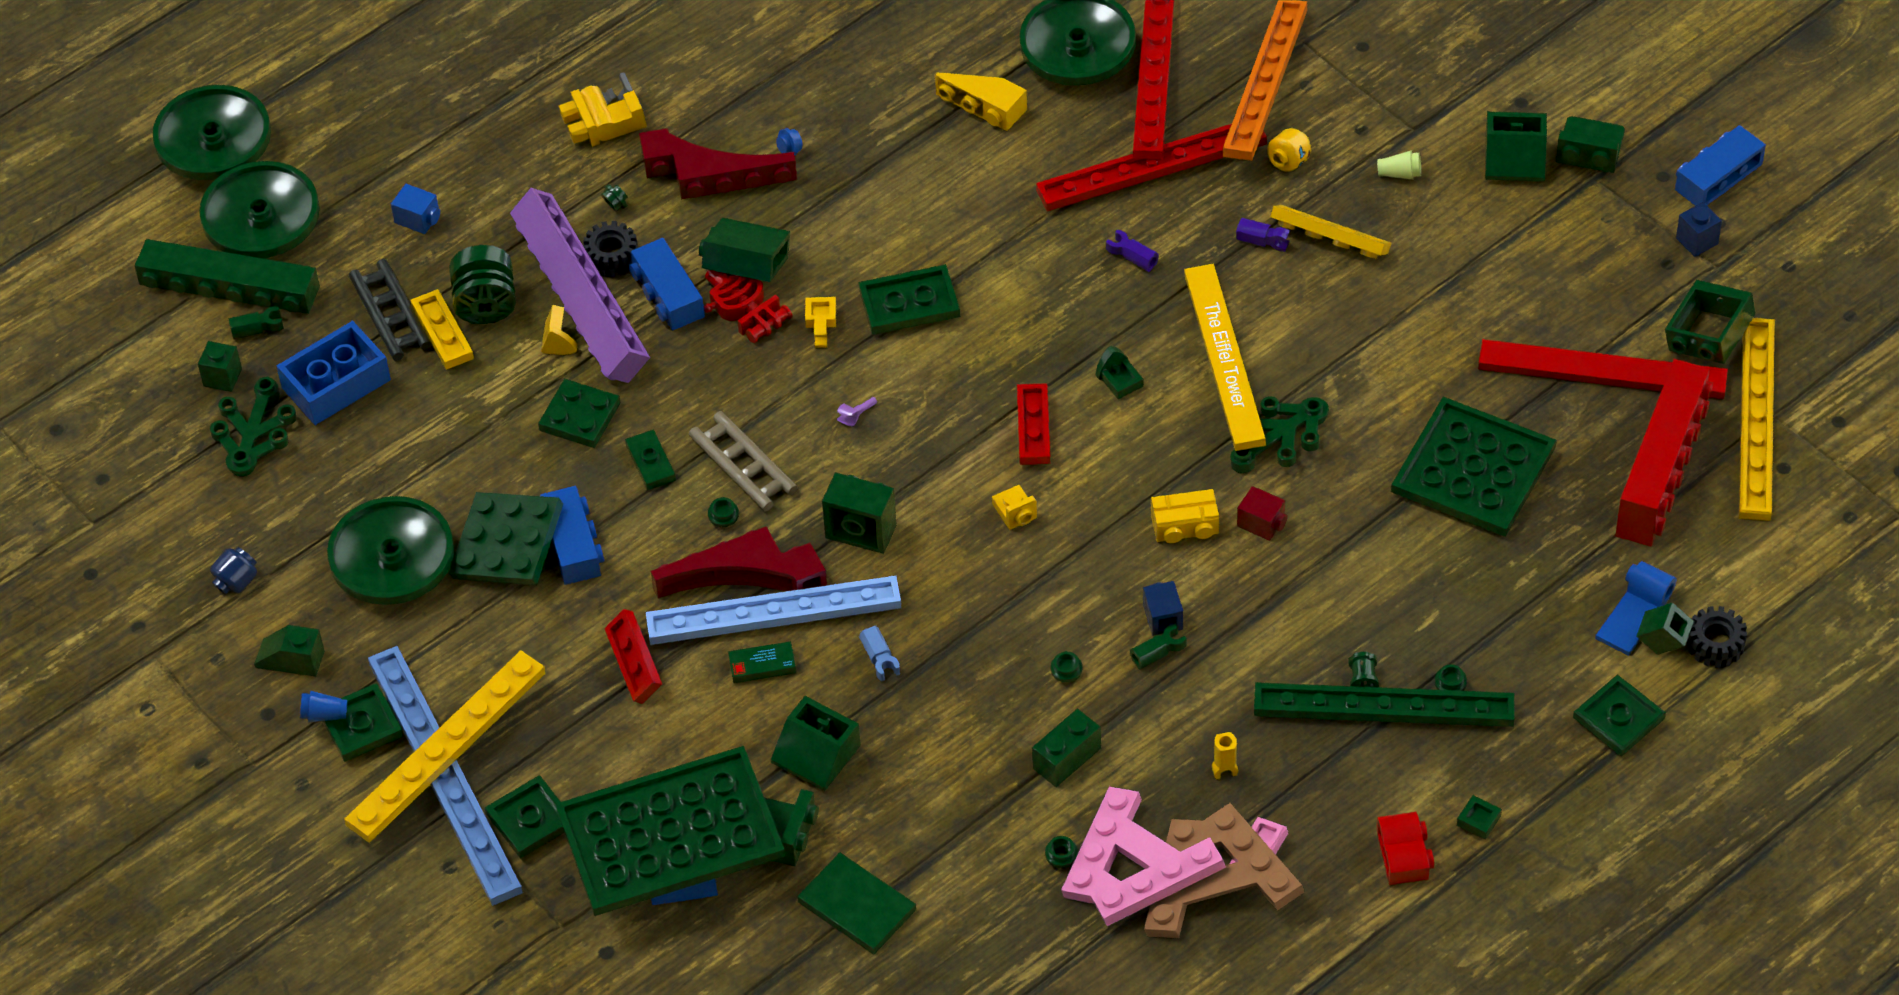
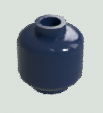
[210,547,257,594]

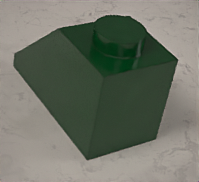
[254,625,325,677]

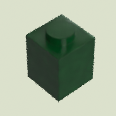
[198,341,242,392]
[1636,603,1694,655]

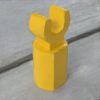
[1212,732,1238,780]

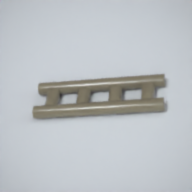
[689,411,798,511]

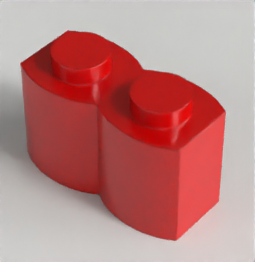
[1376,812,1434,885]

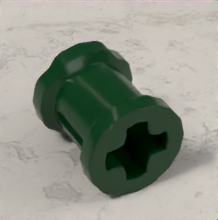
[1348,652,1379,687]

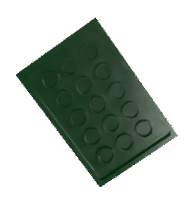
[555,746,785,916]

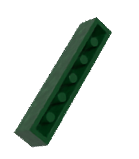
[134,239,320,314]

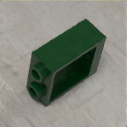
[1665,280,1755,364]

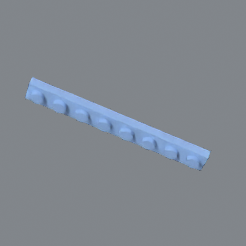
[646,576,901,645]

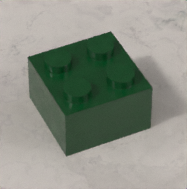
[822,472,897,554]

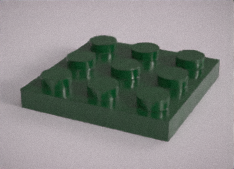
[449,492,563,586]

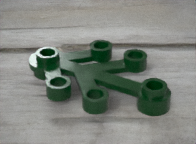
[210,377,297,477]
[1230,396,1329,473]

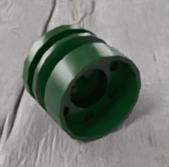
[449,245,516,324]

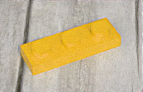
[410,289,474,370]

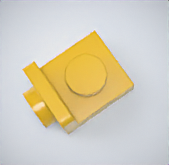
[992,485,1037,530]

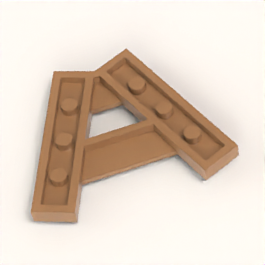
[1144,803,1304,938]

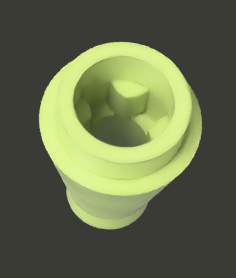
[1377,150,1421,180]

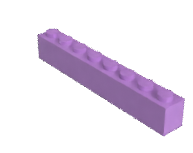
[510,188,650,383]

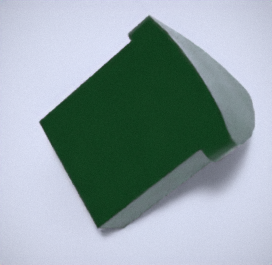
[1095,346,1144,399]

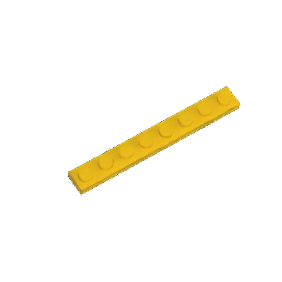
[344,650,546,843]

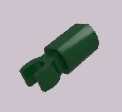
[228,306,284,340]
[1130,624,1187,670]

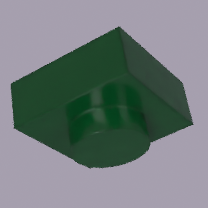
[1456,795,1502,840]

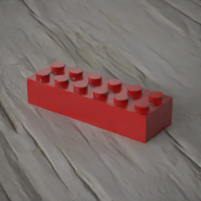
[1615,359,1713,547]

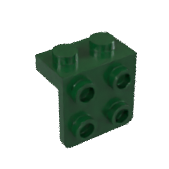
[1556,116,1625,173]
[764,789,819,866]

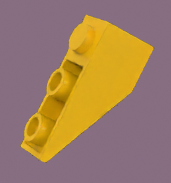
[935,72,1027,131]

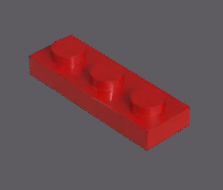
[1017,383,1051,465]
[604,609,662,704]

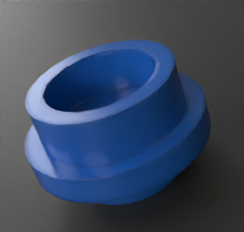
[776,128,803,156]

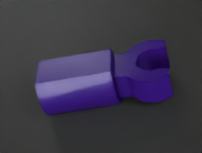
[1236,218,1290,252]
[1106,230,1159,272]

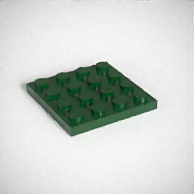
[1391,396,1557,537]

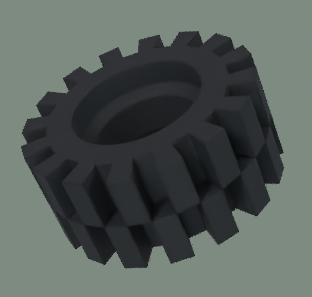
[583,221,638,277]
[1687,606,1747,668]

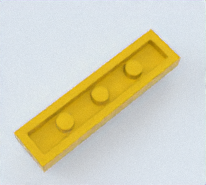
[1270,205,1391,259]

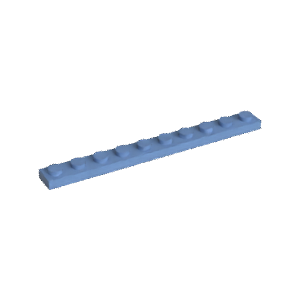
[368,646,522,906]

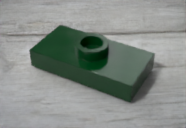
[625,429,676,490]

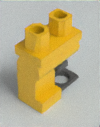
[559,73,647,147]

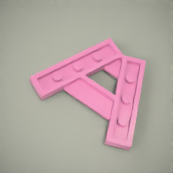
[1061,787,1226,926]

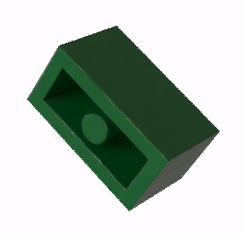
[1032,708,1101,787]

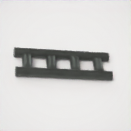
[348,259,432,361]

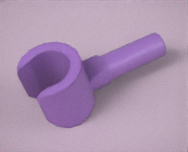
[837,397,877,427]

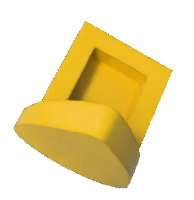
[541,305,578,355]

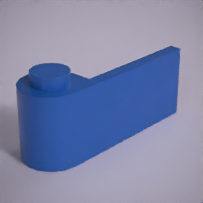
[1595,561,1677,656]

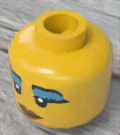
[1267,128,1311,172]

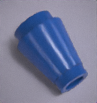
[300,691,347,723]

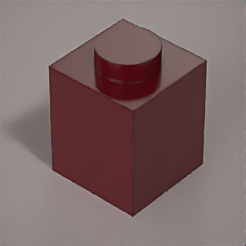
[1237,486,1288,541]

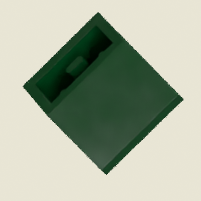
[1485,111,1547,182]
[771,696,861,791]

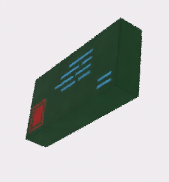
[728,641,796,683]

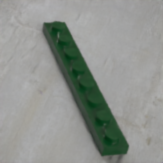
[1254,682,1514,727]

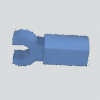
[859,626,900,681]

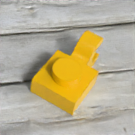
[805,297,836,348]

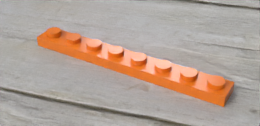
[1223,0,1308,161]

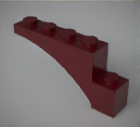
[639,128,797,200]
[651,526,827,599]

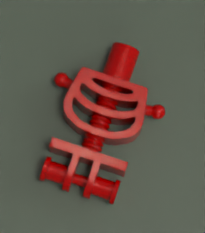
[703,270,793,343]

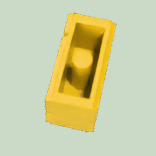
[1151,489,1219,543]

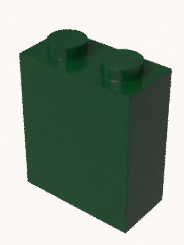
[699,217,790,282]

